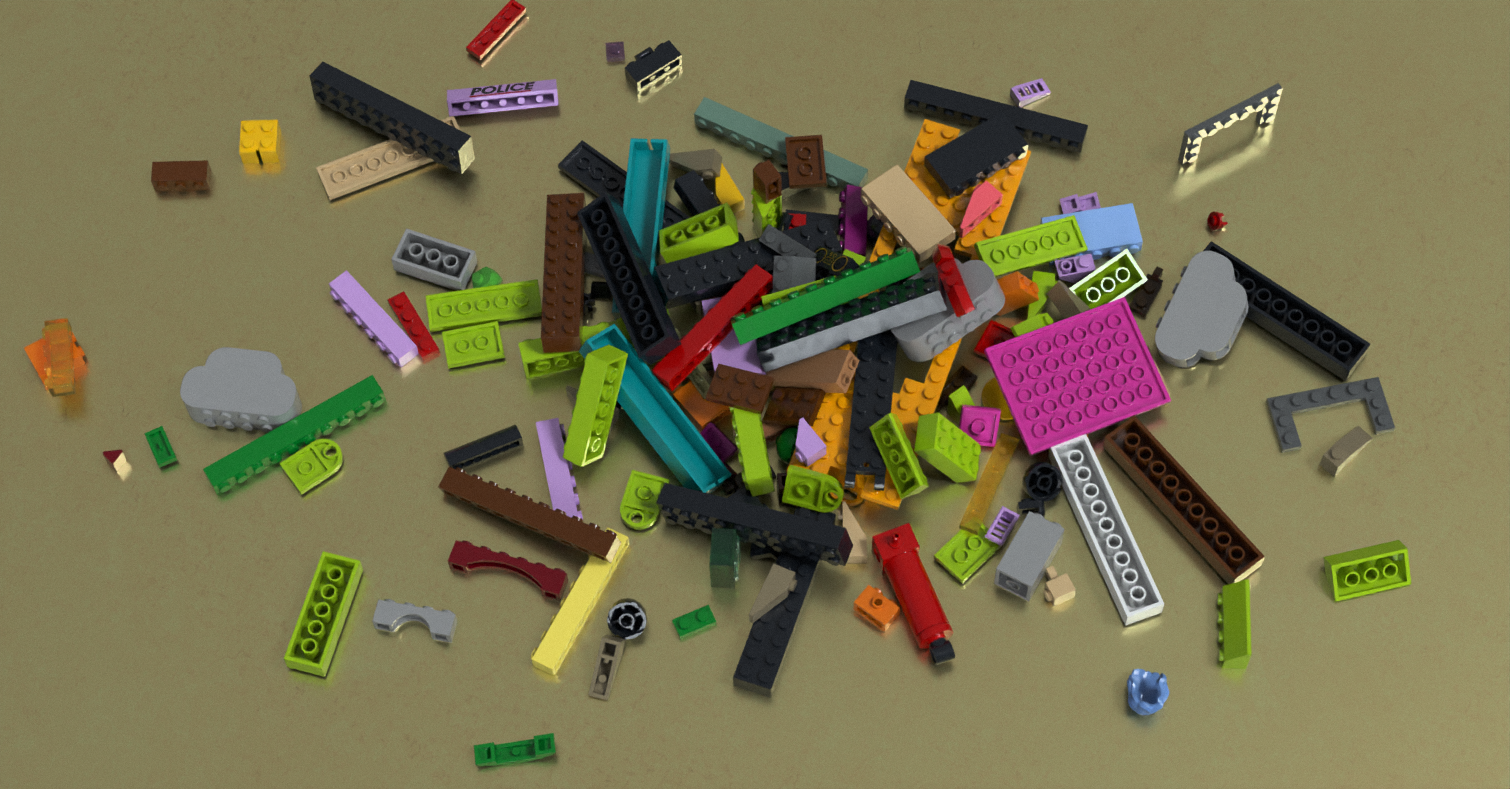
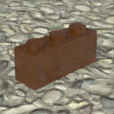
[151,160,211,191]

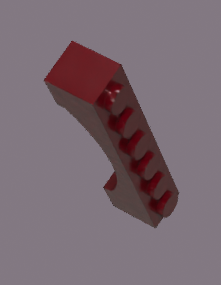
[448,540,568,602]

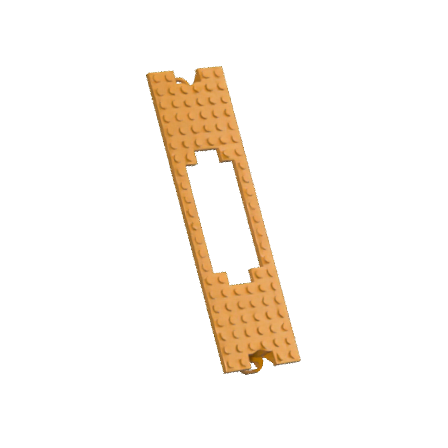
[787,119,1031,510]

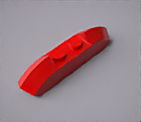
[932,244,975,317]

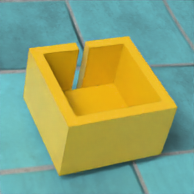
[239,120,281,164]

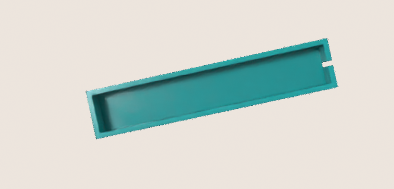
[612,138,671,320]
[579,324,732,494]

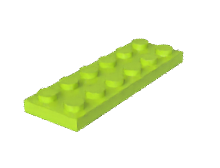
[974,215,1088,277]
[425,279,542,332]

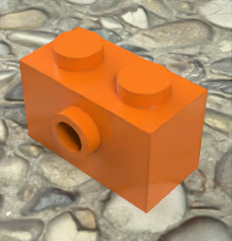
[854,585,900,632]

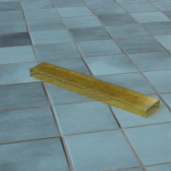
[959,433,1019,535]

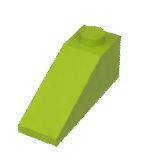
[1027,271,1058,319]

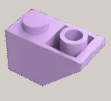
[1054,254,1096,284]

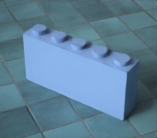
[1040,203,1143,266]

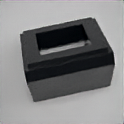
[591,281,611,300]

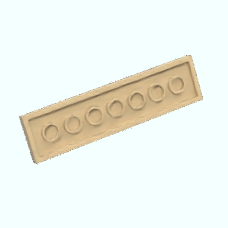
[316,116,460,200]

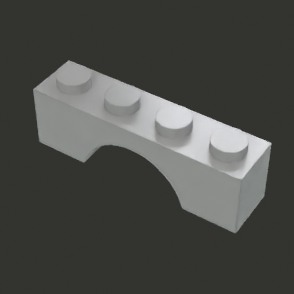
[372,599,457,643]

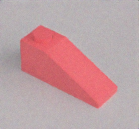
[959,180,1003,238]

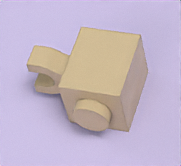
[1043,566,1076,606]

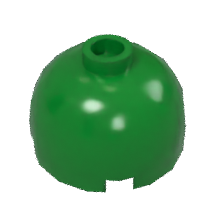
[776,427,798,464]

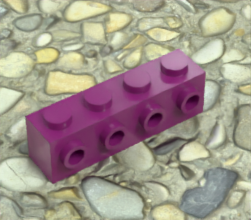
[838,185,868,257]

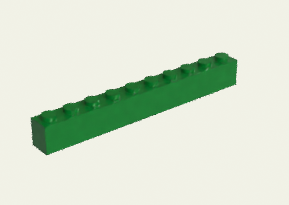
[730,247,920,345]
[203,375,386,495]

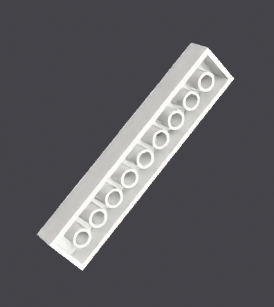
[1048,434,1164,626]

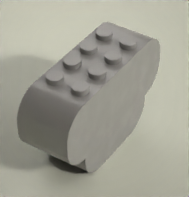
[1155,251,1248,368]
[891,258,1005,362]
[180,347,302,433]

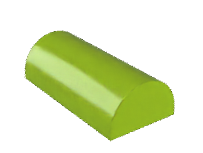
[1069,249,1147,309]

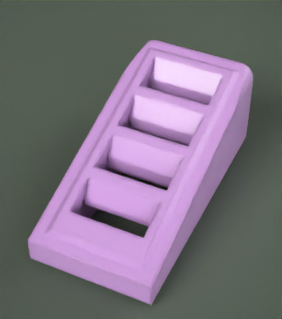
[1010,78,1051,108]
[985,506,1020,546]

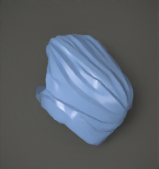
[1127,669,1169,715]

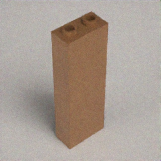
[760,350,860,393]

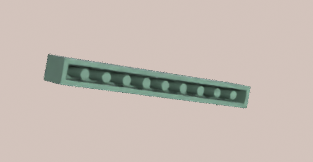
[694,97,868,190]

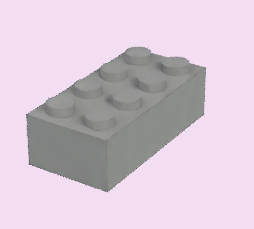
[391,229,478,291]

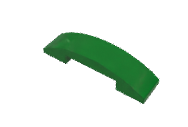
[474,733,556,766]

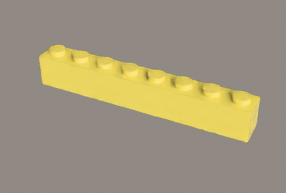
[531,527,629,676]

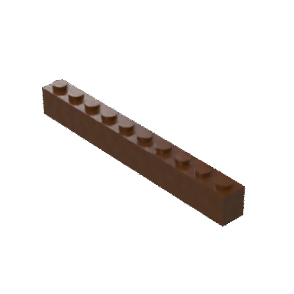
[438,467,621,563]

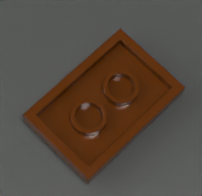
[785,135,827,189]
[706,364,774,415]
[762,387,826,426]

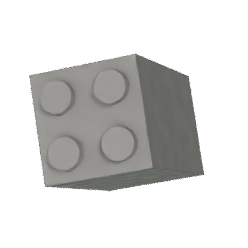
[994,511,1065,601]

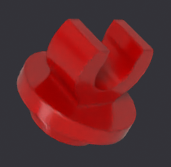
[1207,212,1228,230]

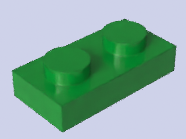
[144,426,177,468]
[672,605,717,639]

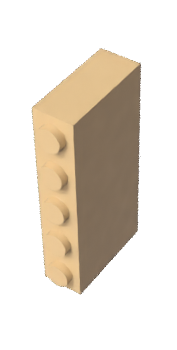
[861,164,956,263]

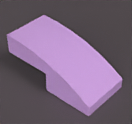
[1059,192,1101,214]

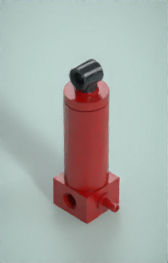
[871,523,955,666]

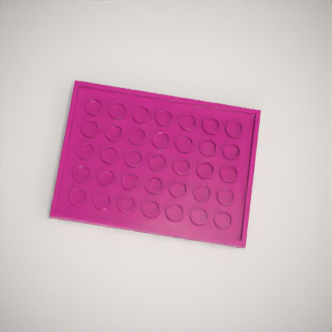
[984,297,1171,456]

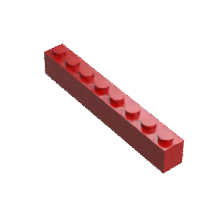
[652,264,773,392]

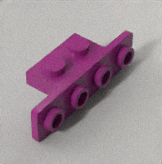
[700,422,738,478]

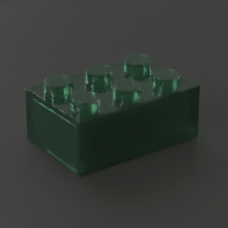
[709,528,741,589]

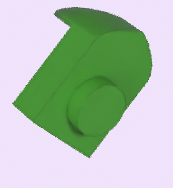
[472,267,503,288]

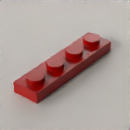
[466,0,526,60]
[387,291,440,361]

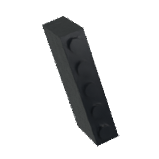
[924,112,1028,198]

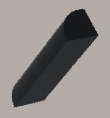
[443,425,524,469]

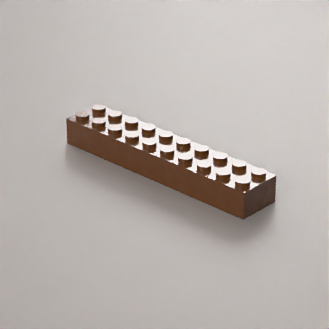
[541,193,586,353]
[1103,415,1265,584]

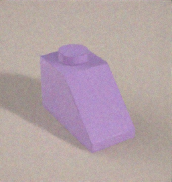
[795,417,826,467]

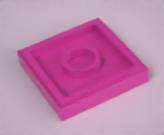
[958,404,1001,447]

